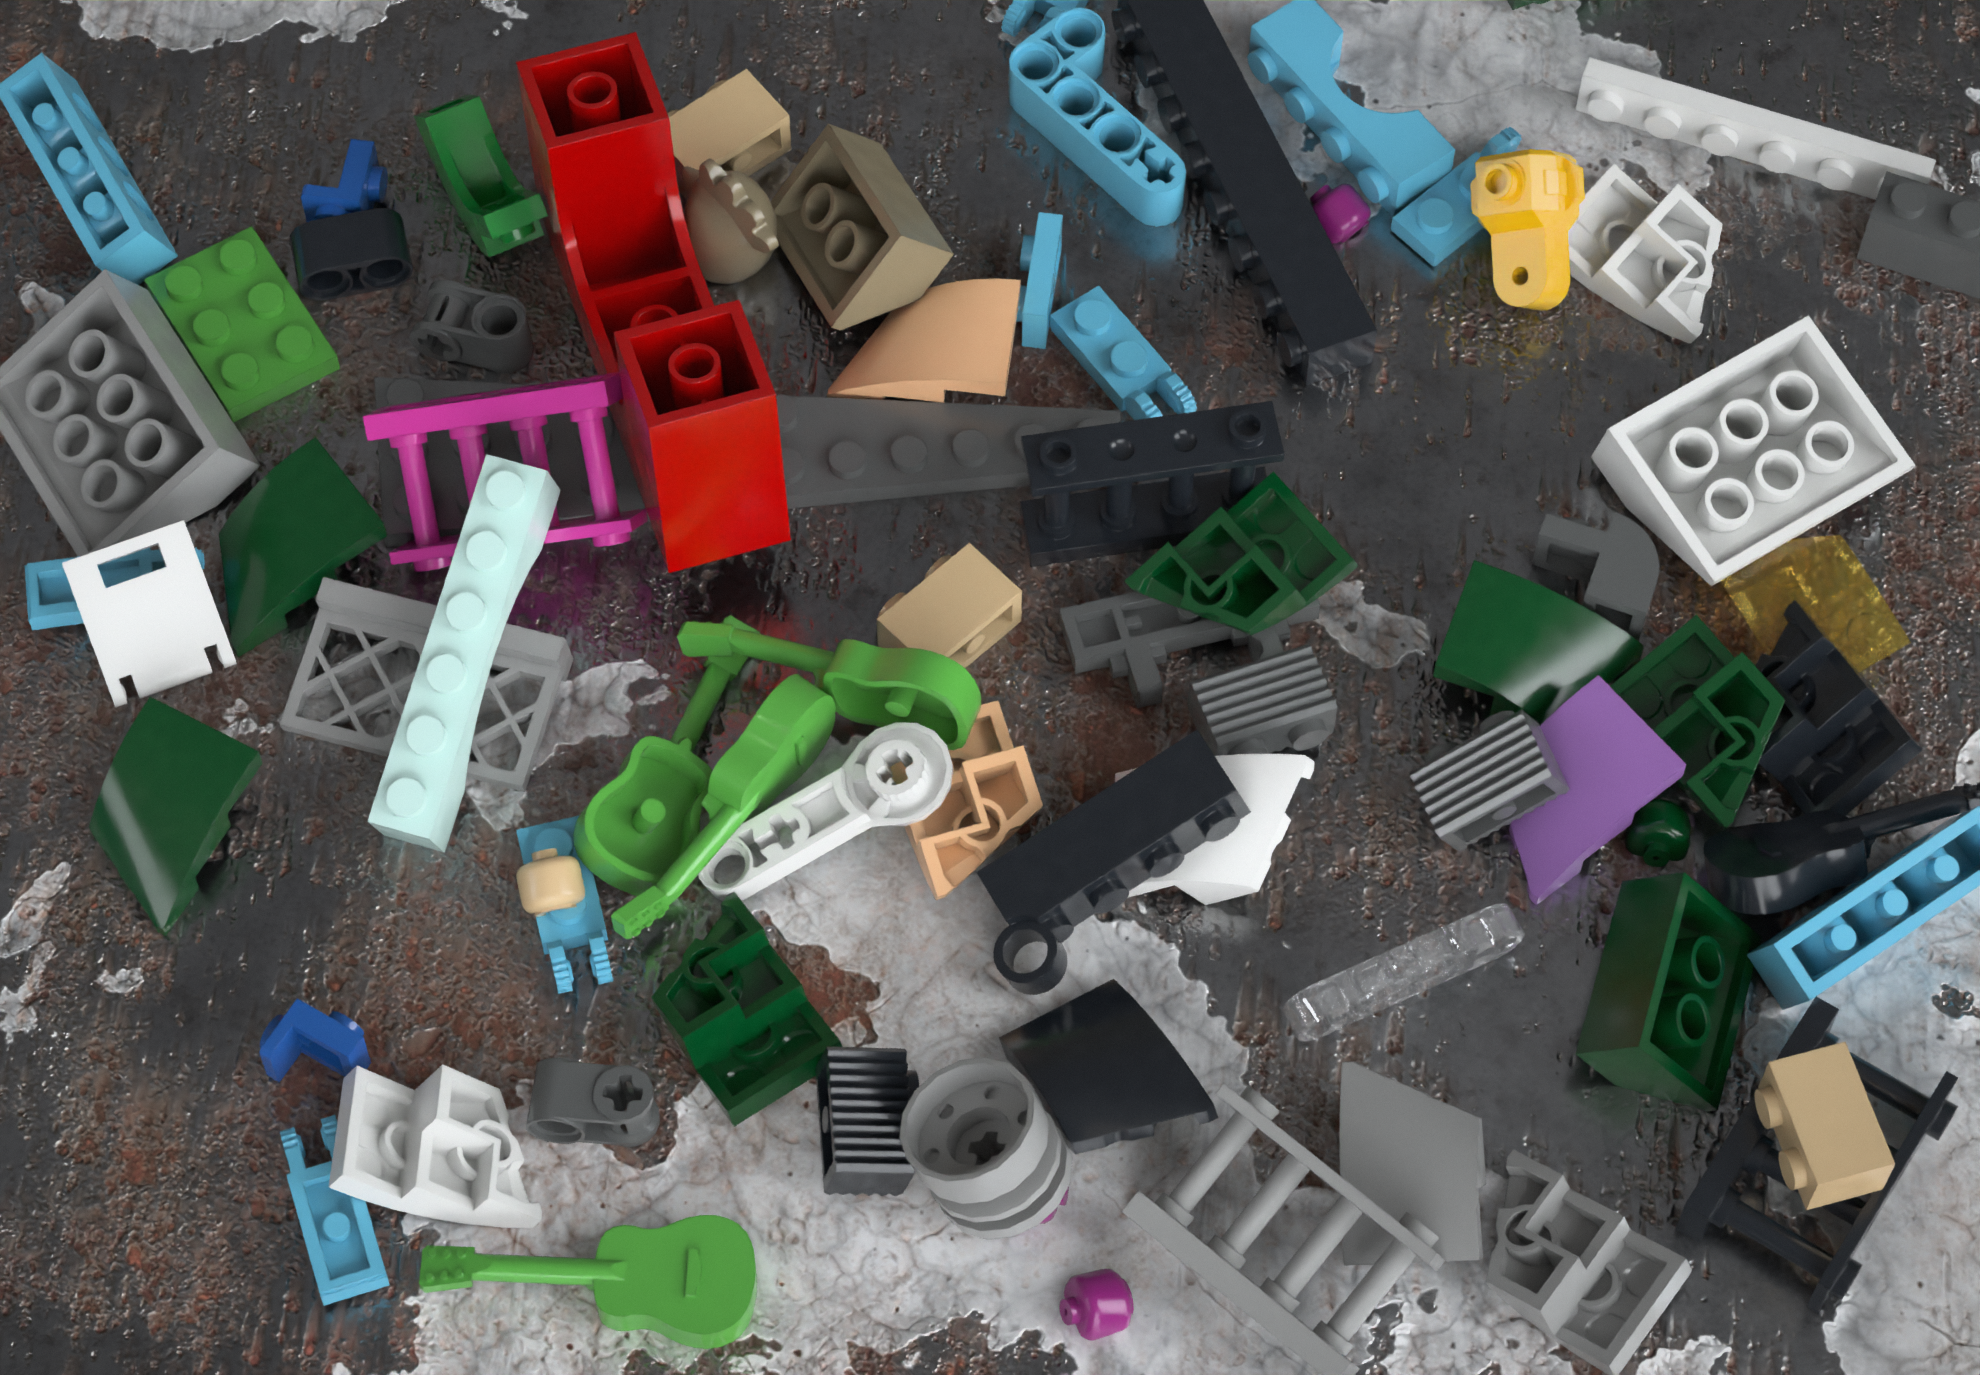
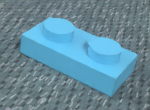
[1016,212,1063,349]

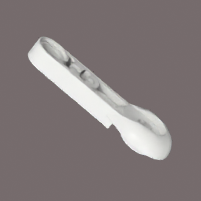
[698,722,953,901]

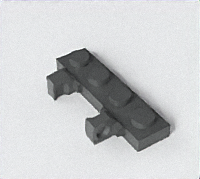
[1059,592,1320,708]

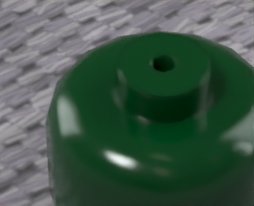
[1625,799,1691,867]

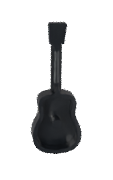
[1703,782,1980,915]

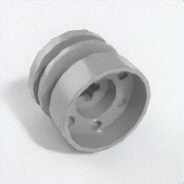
[899,1057,1073,1240]

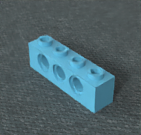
[0,53,178,285]
[1747,806,1980,1010]

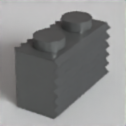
[1187,644,1337,756]
[1409,710,1569,851]

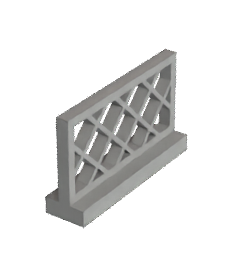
[280,577,574,792]

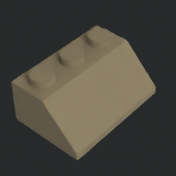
[770,124,954,330]

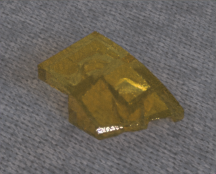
[1720,535,1911,672]

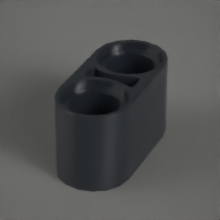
[289,208,413,301]

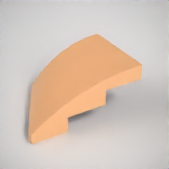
[827,278,1021,403]
[890,700,1043,900]

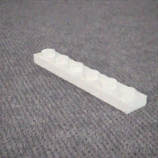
[1576,57,1936,200]

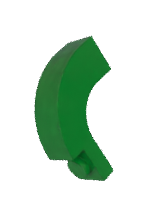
[414,94,548,257]

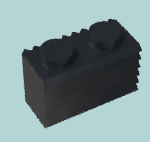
[815,1047,919,1196]

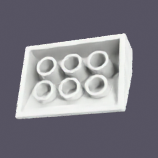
[1591,315,1915,586]

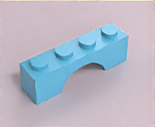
[1247,0,1455,217]

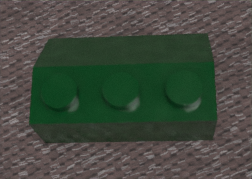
[1576,872,1761,1111]

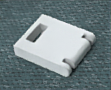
[62,520,237,708]

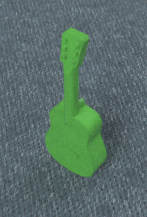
[573,616,760,896]
[677,621,981,750]
[611,674,836,939]
[419,1215,757,1349]

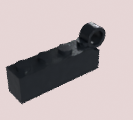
[976,730,1251,995]

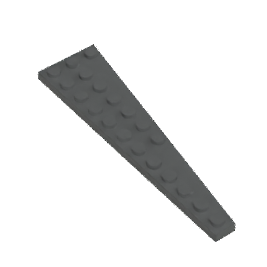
[374,377,1122,548]

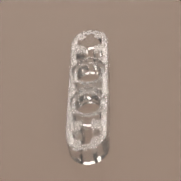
[1282,903,1525,1042]

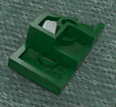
[219,437,387,657]
[1125,471,1358,635]
[1433,560,1645,725]
[1610,615,1785,830]
[89,697,263,936]
[651,892,843,1127]

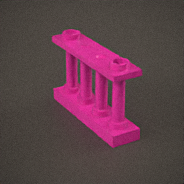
[363,372,648,572]

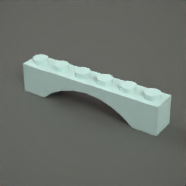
[367,454,561,853]

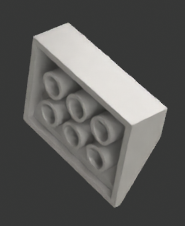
[0,269,261,556]

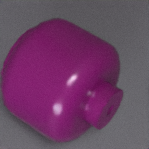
[1309,183,1371,244]
[1059,1269,1134,1341]

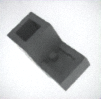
[1532,512,1660,641]

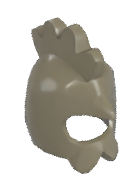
[682,158,779,284]

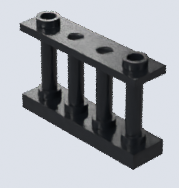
[1020,401,1285,567]
[1676,996,1958,1314]

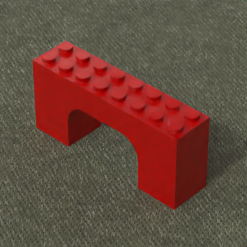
[516,32,791,573]

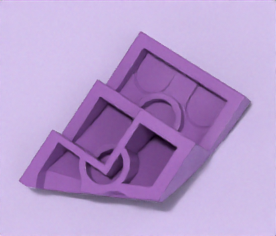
[1509,675,1686,905]

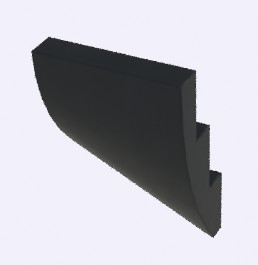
[1755,600,1923,816]
[999,979,1218,1154]

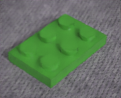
[144,226,340,423]

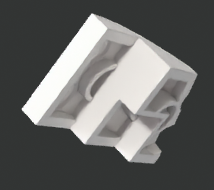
[1568,164,1723,344]
[1115,754,1314,905]
[329,1064,542,1228]

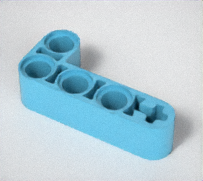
[1008,7,1186,227]

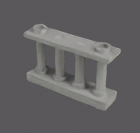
[1122,1083,1445,1375]

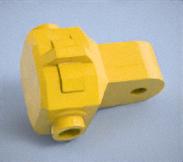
[1470,149,1585,311]

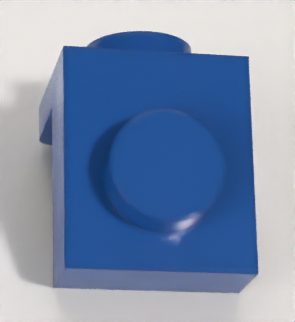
[301,139,388,222]
[259,998,371,1082]

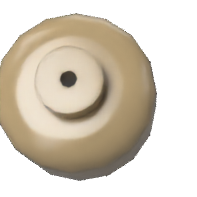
[516,848,585,917]

